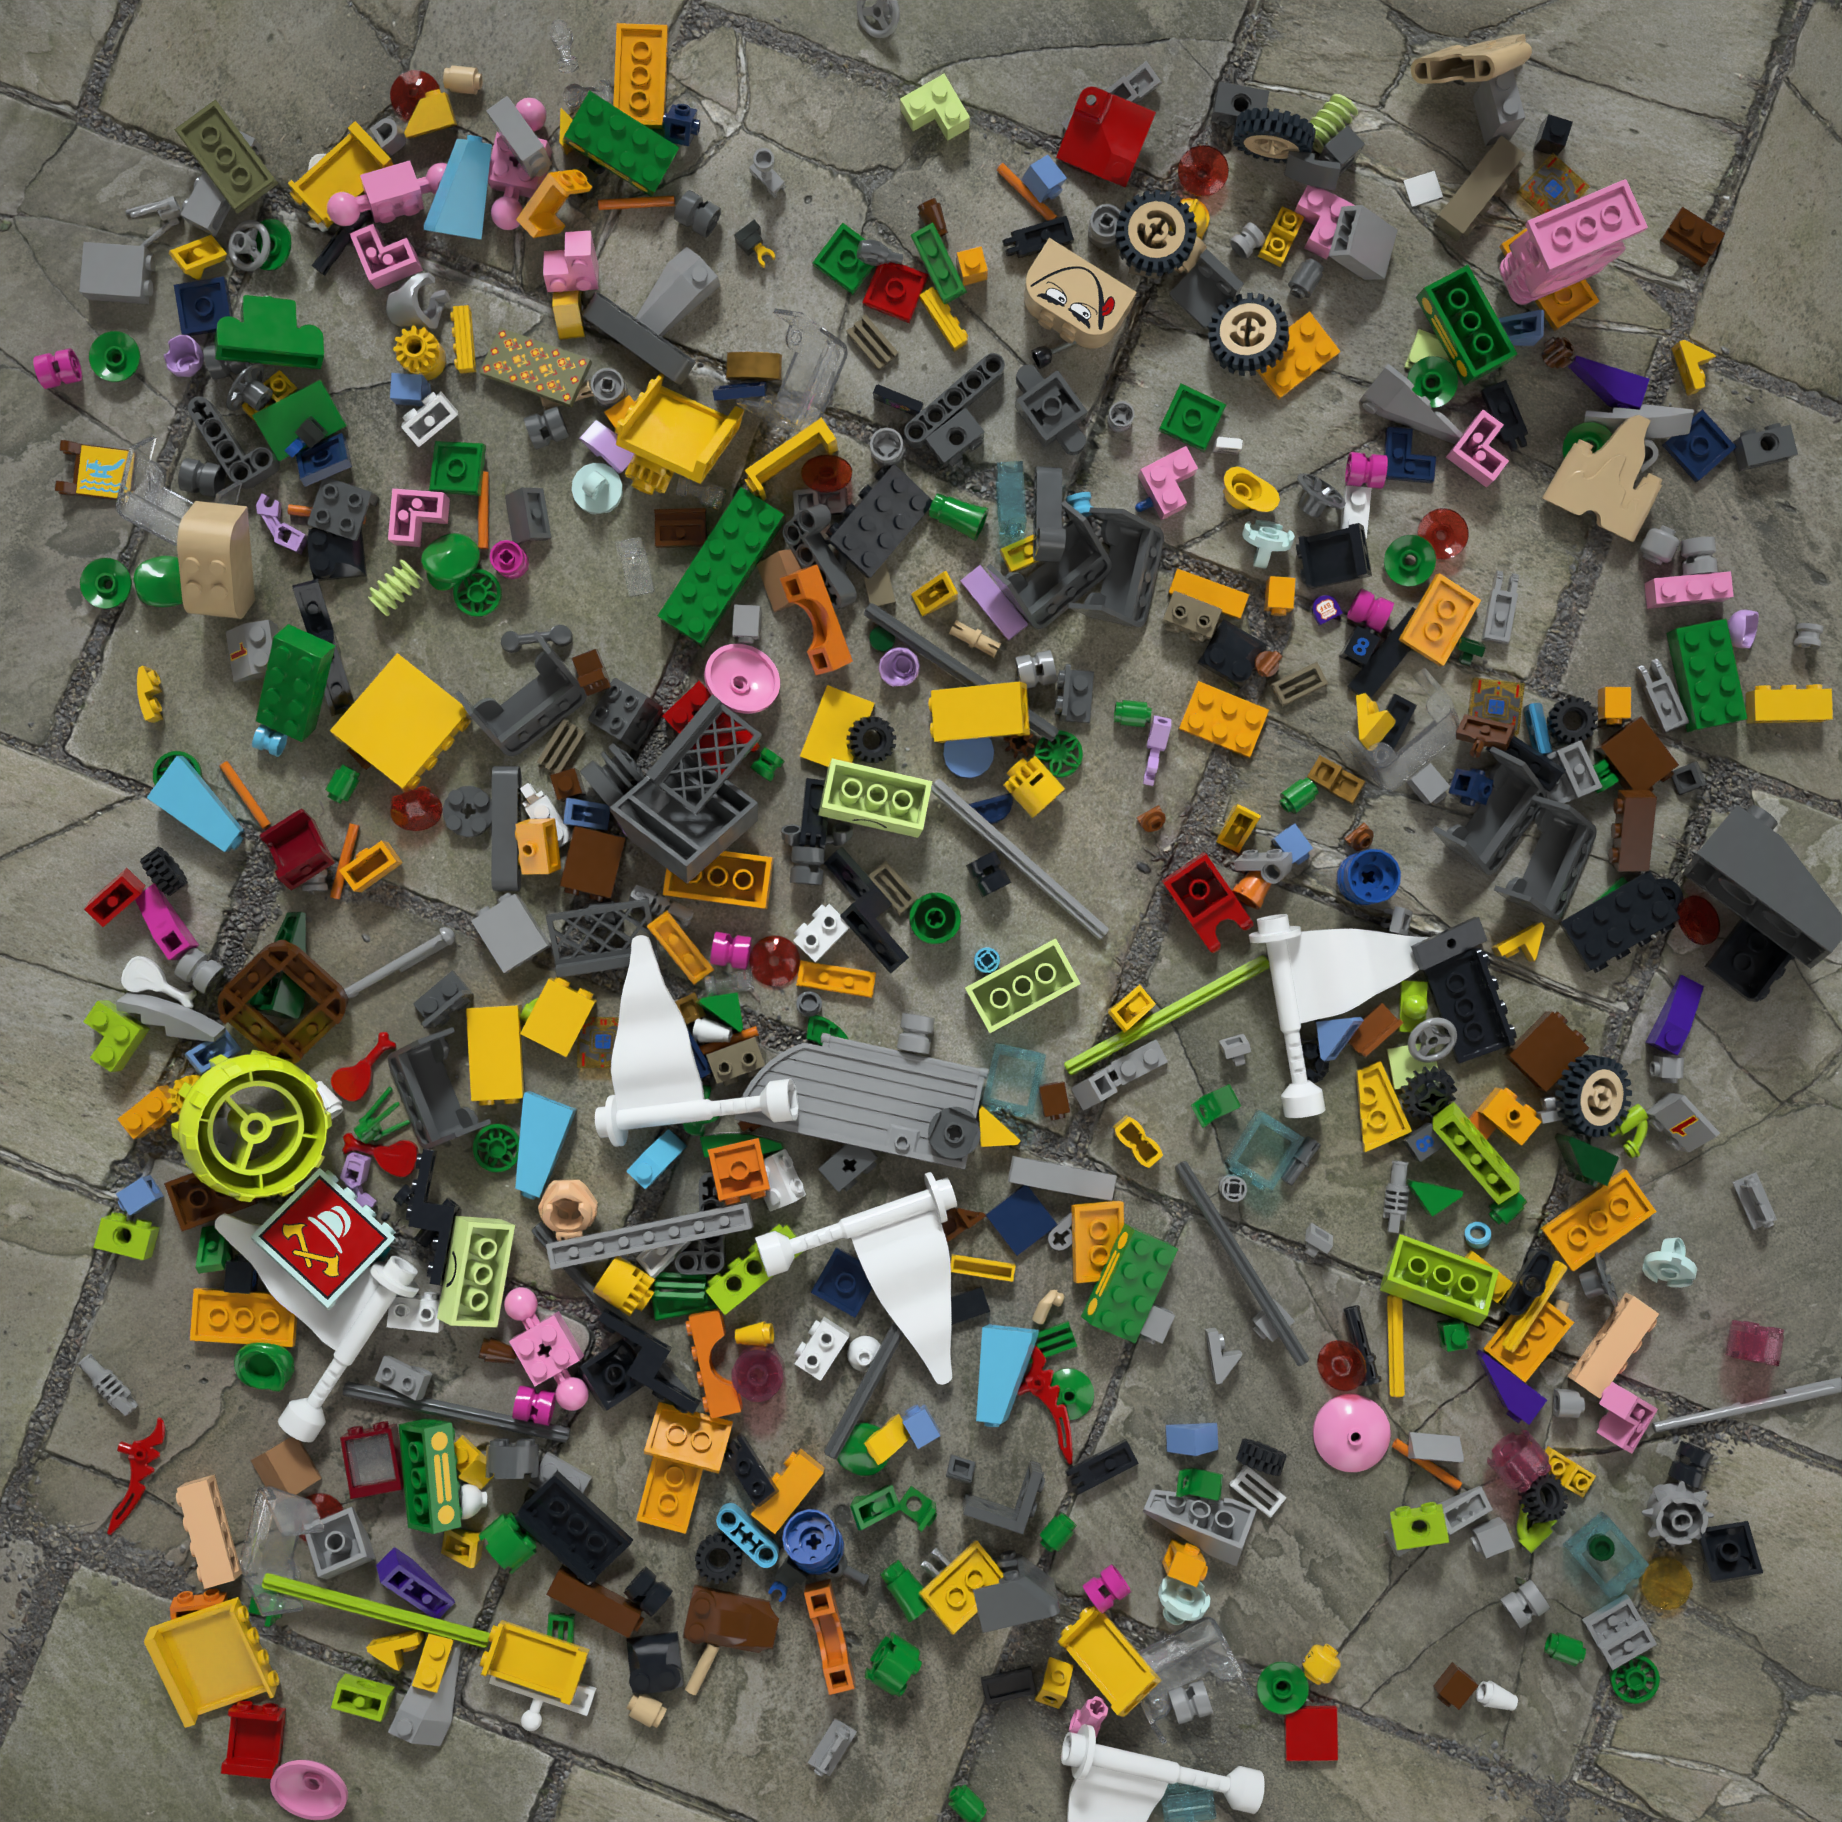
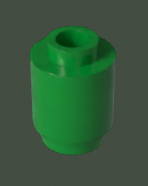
[1114,700,1152,728]
[325,764,360,804]
[1279,777,1319,814]
[1488,1192,1527,1226]
[1039,1512,1077,1552]
[1544,1632,1586,1667]
[948,1785,987,1822]

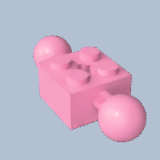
[488,98,552,230]
[327,161,447,226]
[504,1287,589,1411]

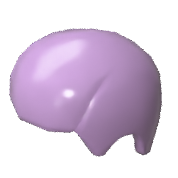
[164,335,204,377]
[1727,610,1759,648]
[878,648,920,687]

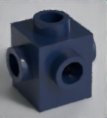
[662,104,701,146]
[1448,768,1494,807]

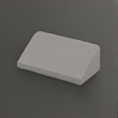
[1408,1432,1464,1463]

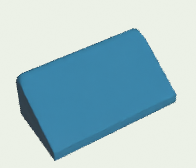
[1523,703,1552,755]

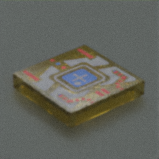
[1517,153,1590,215]
[1468,678,1525,735]
[577,1017,619,1068]

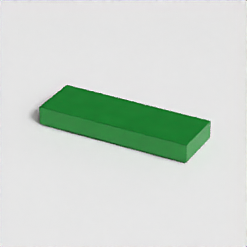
[910,223,967,304]
[651,1283,728,1321]

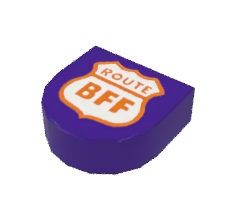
[1312,595,1343,626]

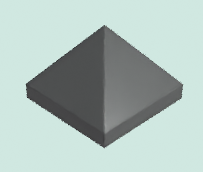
[946,1455,976,1484]

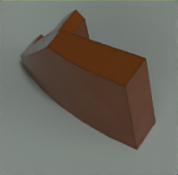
[941,1208,986,1243]

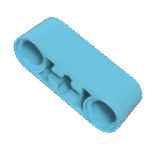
[716,1503,779,1568]

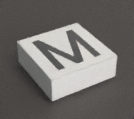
[1213,437,1243,455]

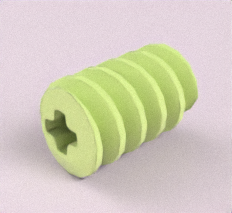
[1309,94,1358,154]
[368,559,424,616]

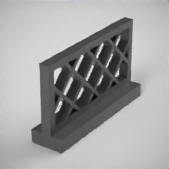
[646,695,762,816]
[546,898,660,978]

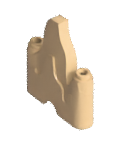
[1411,34,1532,84]
[1542,415,1662,542]

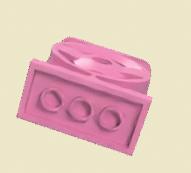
[1499,179,1648,305]

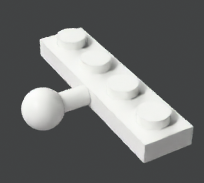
[489,1676,596,1731]

